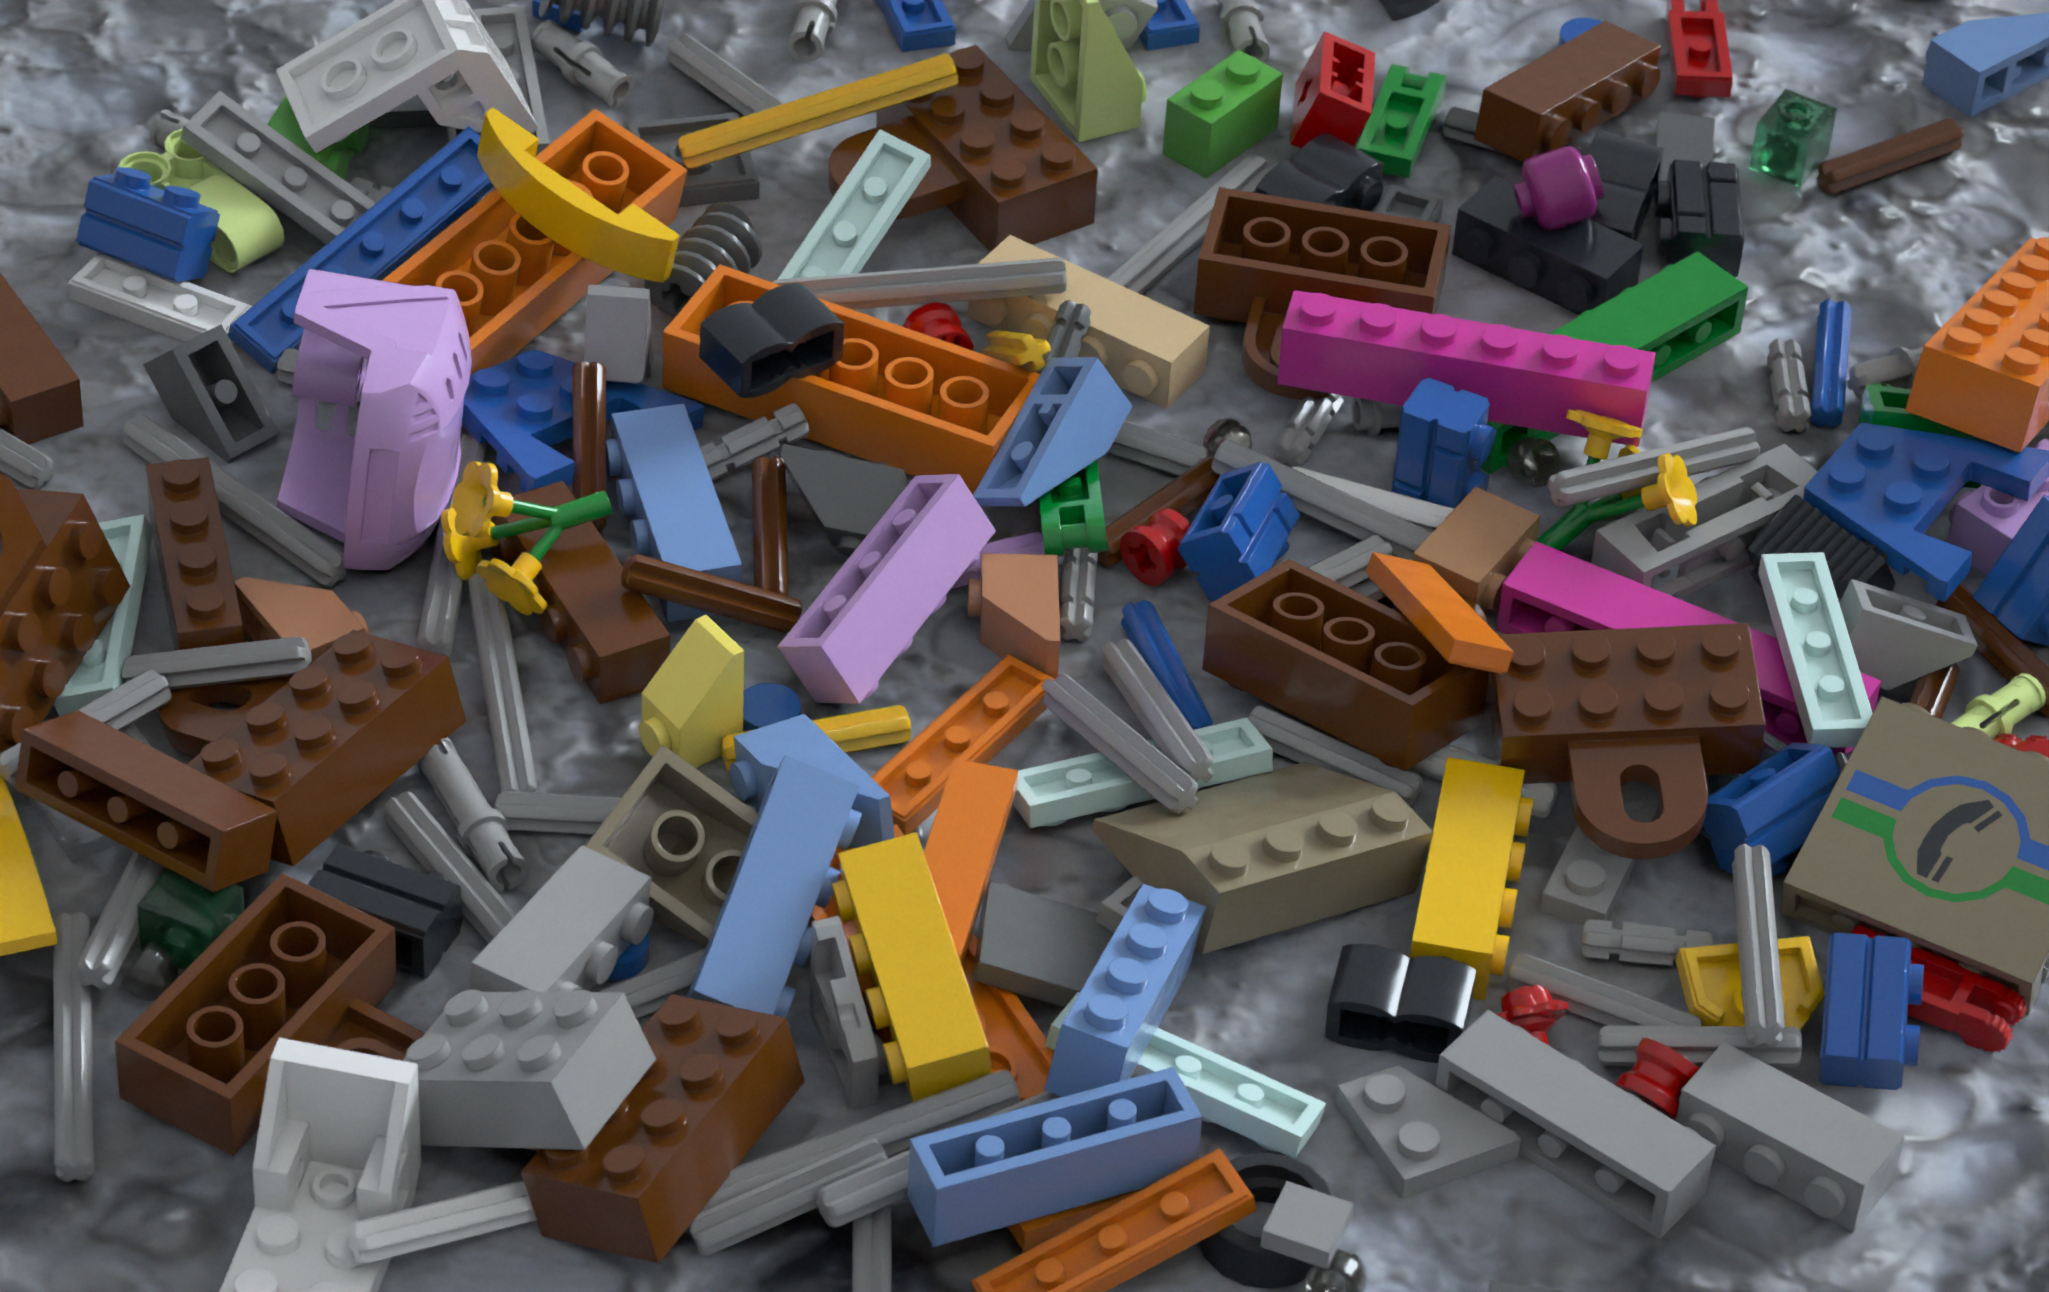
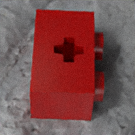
[1290,31,1376,150]

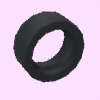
[1199,1153,1332,1289]

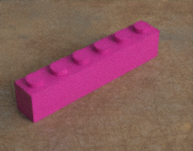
[1277,290,1656,447]
[1496,541,1881,755]

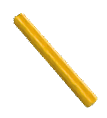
[678,53,958,169]

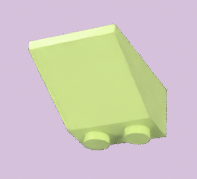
[1030,0,1147,143]

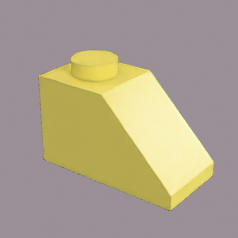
[638,614,744,768]

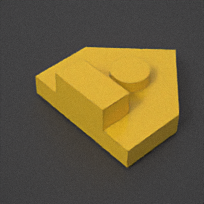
[1675,936,1825,1032]

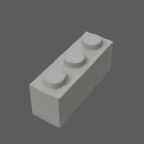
[470,845,654,992]
[1676,1041,1905,1232]

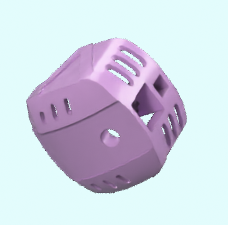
[277,269,472,570]

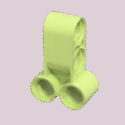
[118,128,284,273]

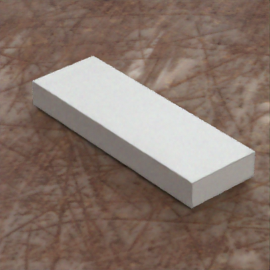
[67,252,252,345]

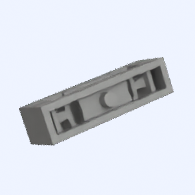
[1591,443,1818,599]

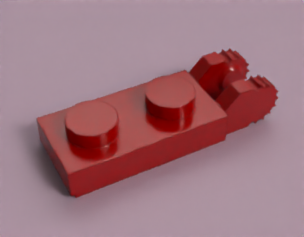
[1666,0,1733,98]
[1851,925,2027,1053]

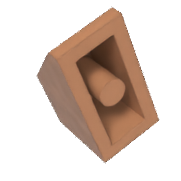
[967,553,1060,679]
[234,577,370,662]

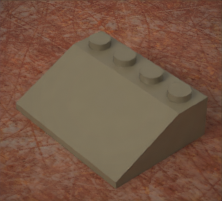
[1092,762,1434,954]

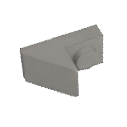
[584,284,653,383]

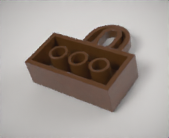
[828,44,1098,252]
[1193,187,1451,400]
[0,473,131,753]
[1202,559,1489,772]
[1487,623,1766,860]
[159,630,466,866]
[115,873,424,1156]
[521,994,805,1263]

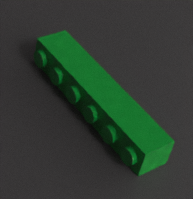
[1481,251,1749,475]

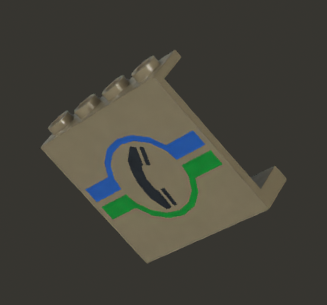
[1782,697,2049,1016]

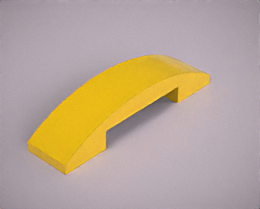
[477,107,680,283]

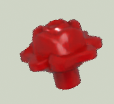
[1496,984,1569,1046]

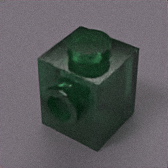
[1749,89,1837,188]
[137,868,245,969]

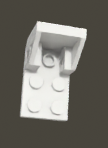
[276,0,539,153]
[219,1038,421,1292]

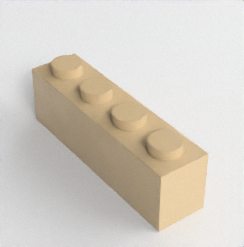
[968,235,1210,409]

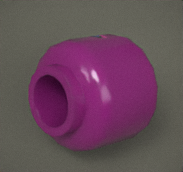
[1513,146,1604,231]

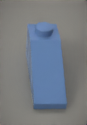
[1922,13,2049,118]
[973,357,1132,506]
[730,714,895,848]

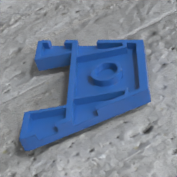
[462,349,705,493]
[1803,423,2049,602]

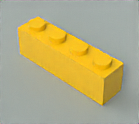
[1410,757,1534,1001]
[831,832,992,1102]

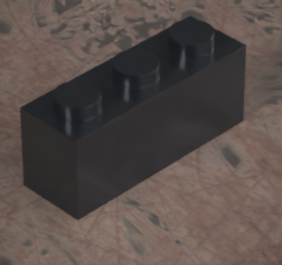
[1452,175,1644,315]

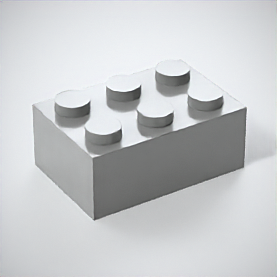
[402,989,656,1150]

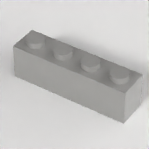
[1435,1010,1716,1239]

